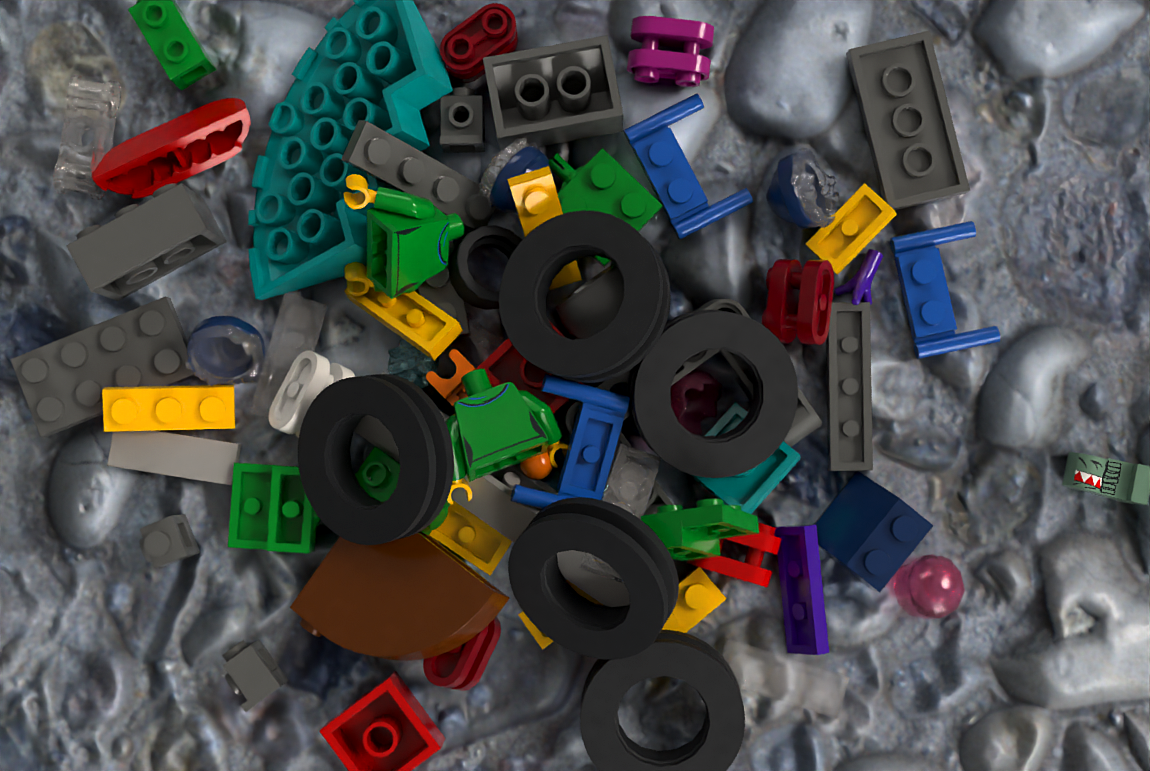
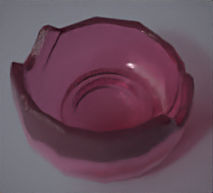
[670,370,722,435]
[894,554,965,619]

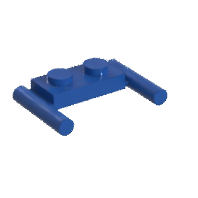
[623,93,753,240]
[890,221,1000,359]
[511,374,630,509]

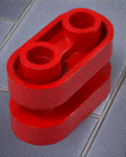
[687,522,782,587]

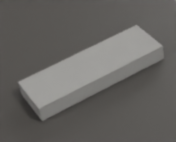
[107,430,242,485]

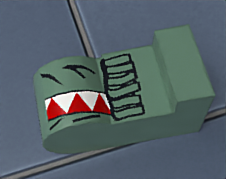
[1062,452,1150,505]

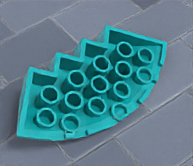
[248,0,453,300]

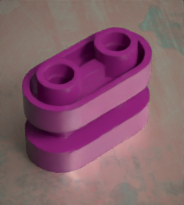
[627,16,715,87]

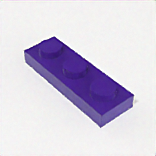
[775,525,830,655]

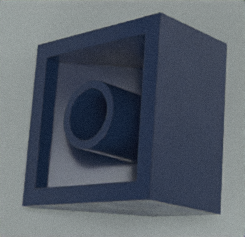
[813,471,934,592]

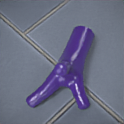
[834,249,883,305]

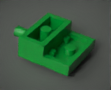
[549,148,663,268]
[228,463,321,553]
[641,499,759,561]

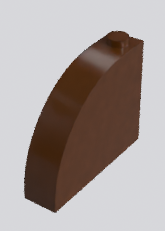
[290,532,510,661]

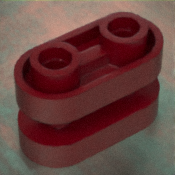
[440,3,518,83]
[762,259,834,345]
[423,616,501,691]

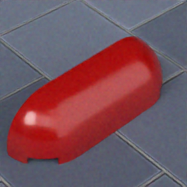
[92,98,251,199]

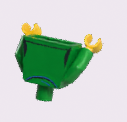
[343,174,464,299]
[445,369,568,505]

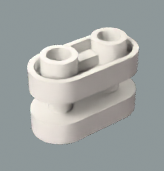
[269,350,355,438]

